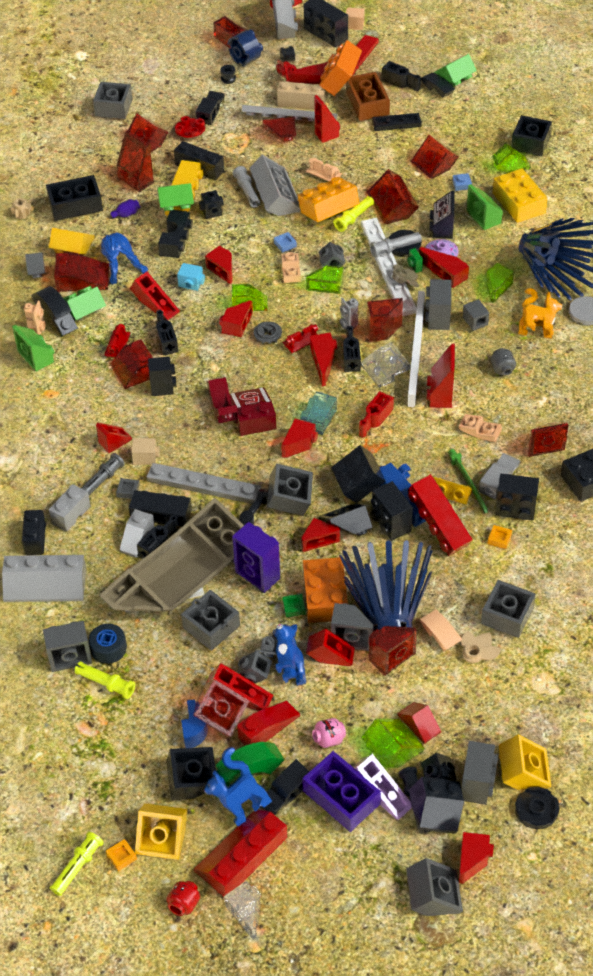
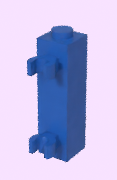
[379,462,426,527]

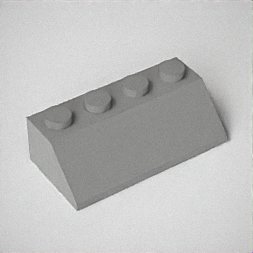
[272,0,298,39]
[250,155,301,216]
[2,555,86,602]

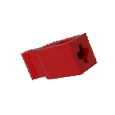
[359,391,394,438]

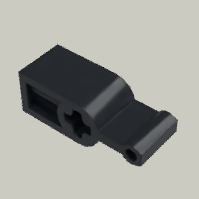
[382,61,421,91]
[196,91,225,125]
[156,310,178,356]
[343,326,361,372]
[137,515,179,559]
[261,759,310,815]

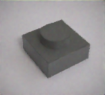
[116,478,140,499]

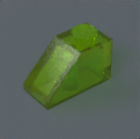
[492,143,531,173]
[486,263,514,303]
[306,265,344,294]
[232,284,268,311]

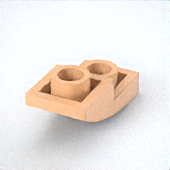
[281,252,301,283]
[459,414,502,442]
[419,609,462,652]

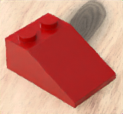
[426,343,455,408]

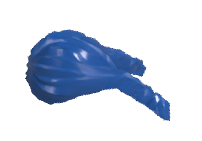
[101,233,148,285]

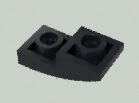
[421,72,455,98]

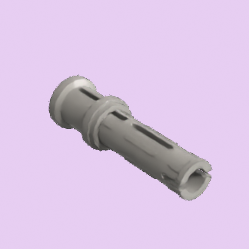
[233,166,260,208]
[370,232,422,257]

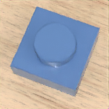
[452,173,472,191]
[274,232,297,253]

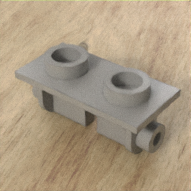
[340,298,359,329]

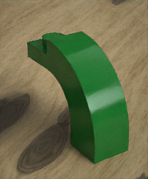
[215,742,285,798]

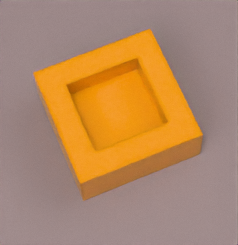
[487,525,512,549]
[106,839,137,871]

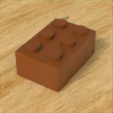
[346,72,390,121]

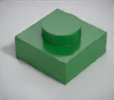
[407,248,423,273]
[282,594,306,618]

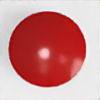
[174,116,206,138]

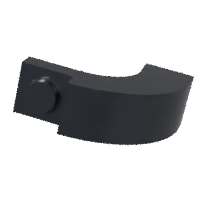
[31,286,78,337]

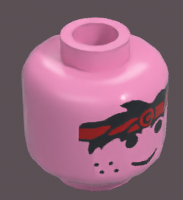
[312,718,346,748]

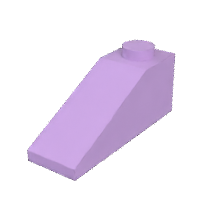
[353,754,412,820]

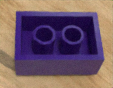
[232,522,281,593]
[302,751,381,832]

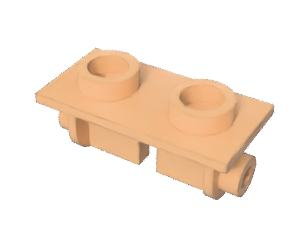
[306,158,342,181]
[24,300,46,335]

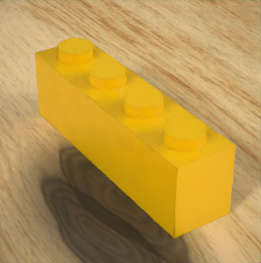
[165,160,203,216]

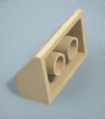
[277,81,328,110]

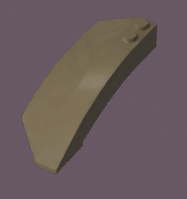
[99,498,244,611]

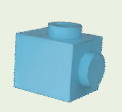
[177,263,205,291]

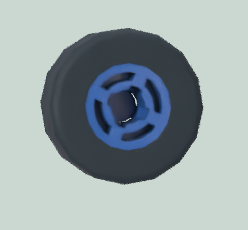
[88,624,127,664]

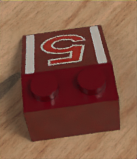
[230,387,277,436]

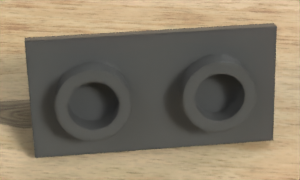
[256,632,277,657]

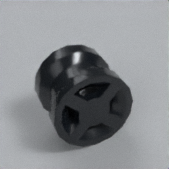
[279,46,295,62]
[220,65,236,84]

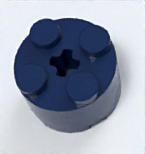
[228,29,263,66]

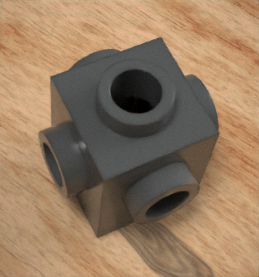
[318,242,346,273]
[237,651,272,684]

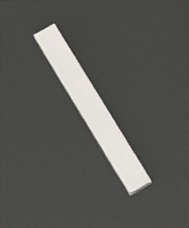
[361,218,417,317]
[408,291,425,407]

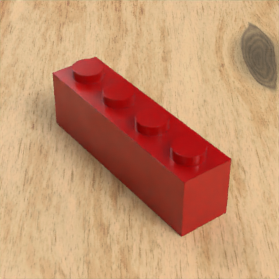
[407,474,473,556]

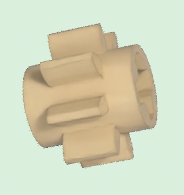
[10,198,32,219]

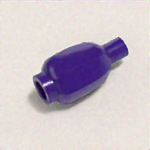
[110,199,141,218]

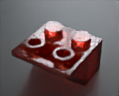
[213,16,256,48]

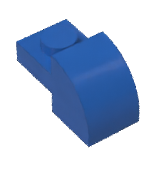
[181,699,208,748]

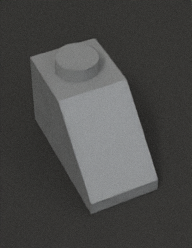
[120,509,154,558]

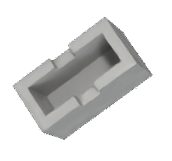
[49,484,91,532]

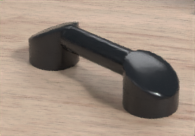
[239,488,268,525]

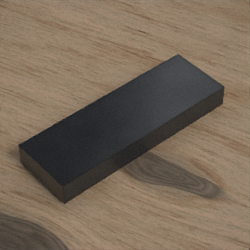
[372,113,422,131]

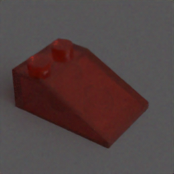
[117,130,154,192]
[54,252,110,292]

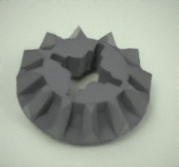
[254,322,282,344]

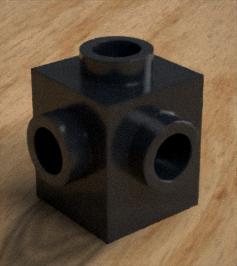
[199,190,224,219]
[421,752,457,781]

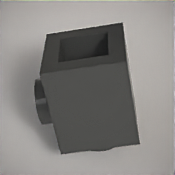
[25,252,46,278]
[462,299,489,331]

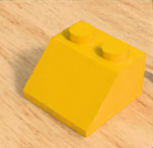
[49,228,95,257]
[498,734,551,790]
[135,803,187,860]

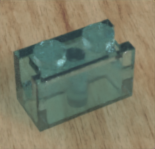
[300,391,337,435]

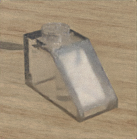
[224,881,261,940]

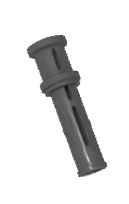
[81,453,125,496]

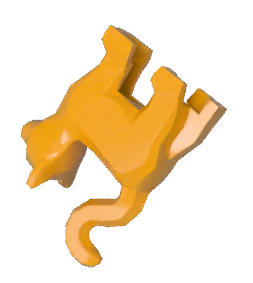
[518,288,562,339]

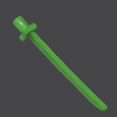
[448,449,488,513]

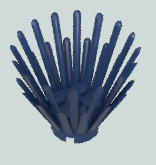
[519,218,593,300]
[339,540,433,636]

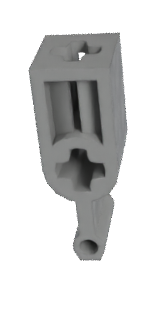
[479,453,520,500]

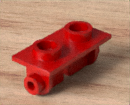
[276,60,297,79]
[104,323,131,359]
[282,324,318,353]

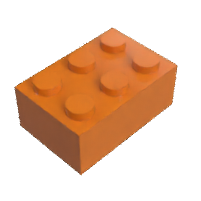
[319,40,362,97]
[303,557,348,623]

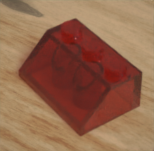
[366,169,419,224]

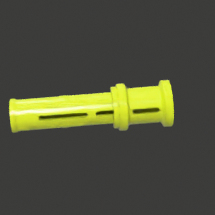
[333,196,374,232]
[75,661,136,699]
[49,831,104,896]

